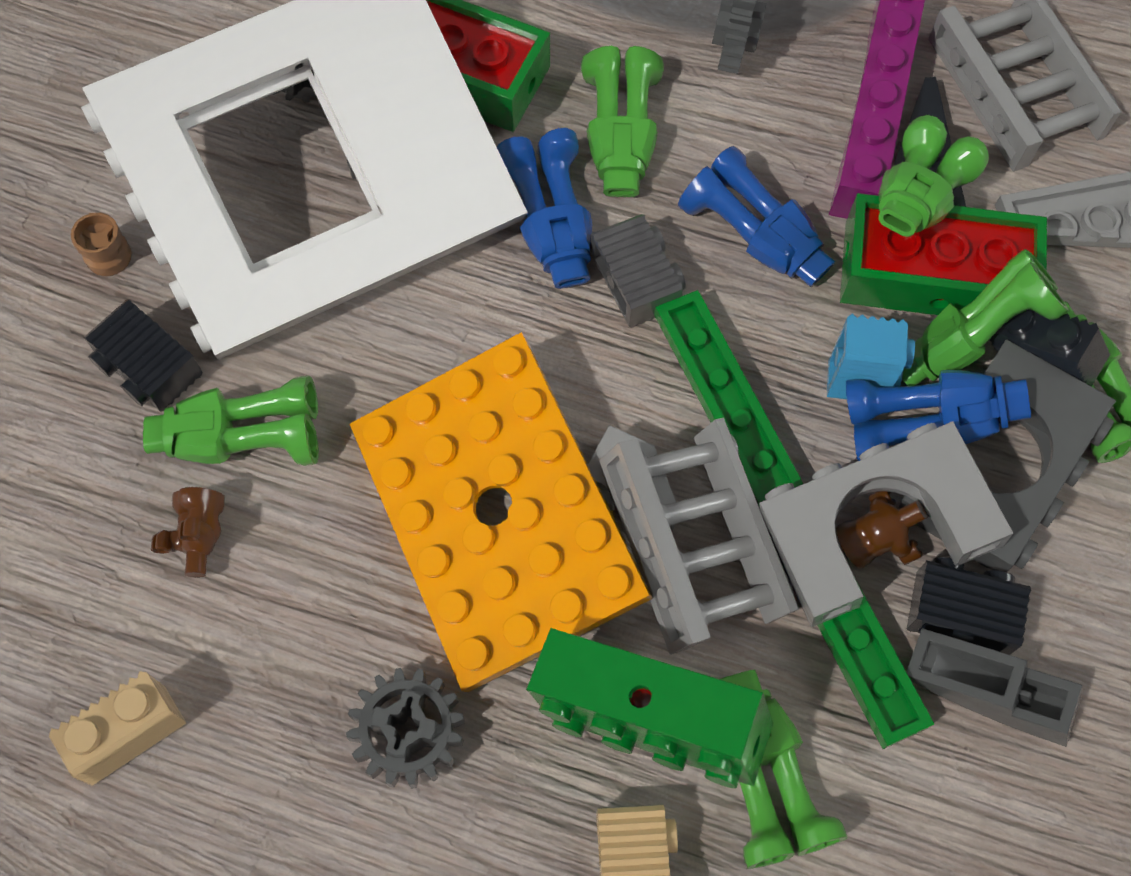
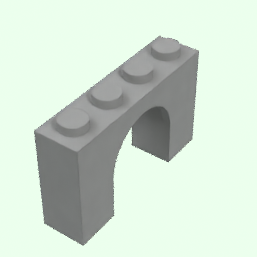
[760,421,1013,628]

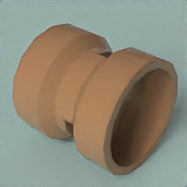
[71,212,132,276]

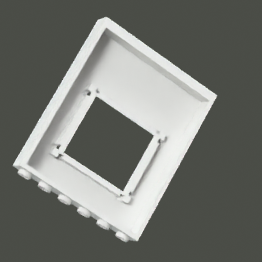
[81,0,528,360]

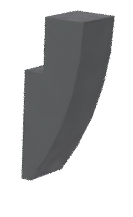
[906,628,1082,747]

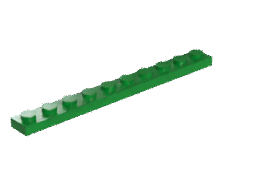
[654,290,934,749]

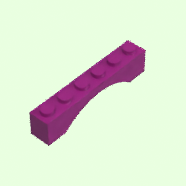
[829,0,925,219]

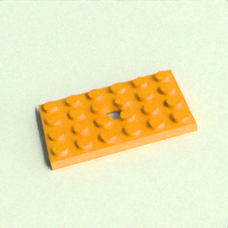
[350,332,653,693]

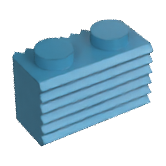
[826,313,915,399]

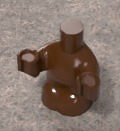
[151,487,225,578]
[836,491,927,569]

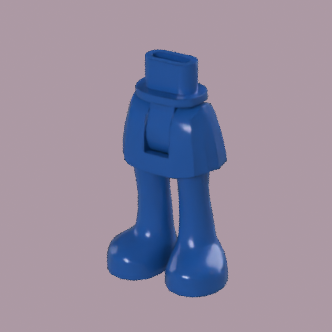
[497,128,592,289]
[678,146,835,287]
[846,370,1031,461]

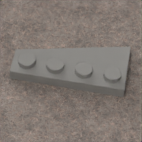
[995,172,1131,248]

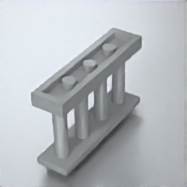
[928,0,1122,172]
[599,418,799,655]

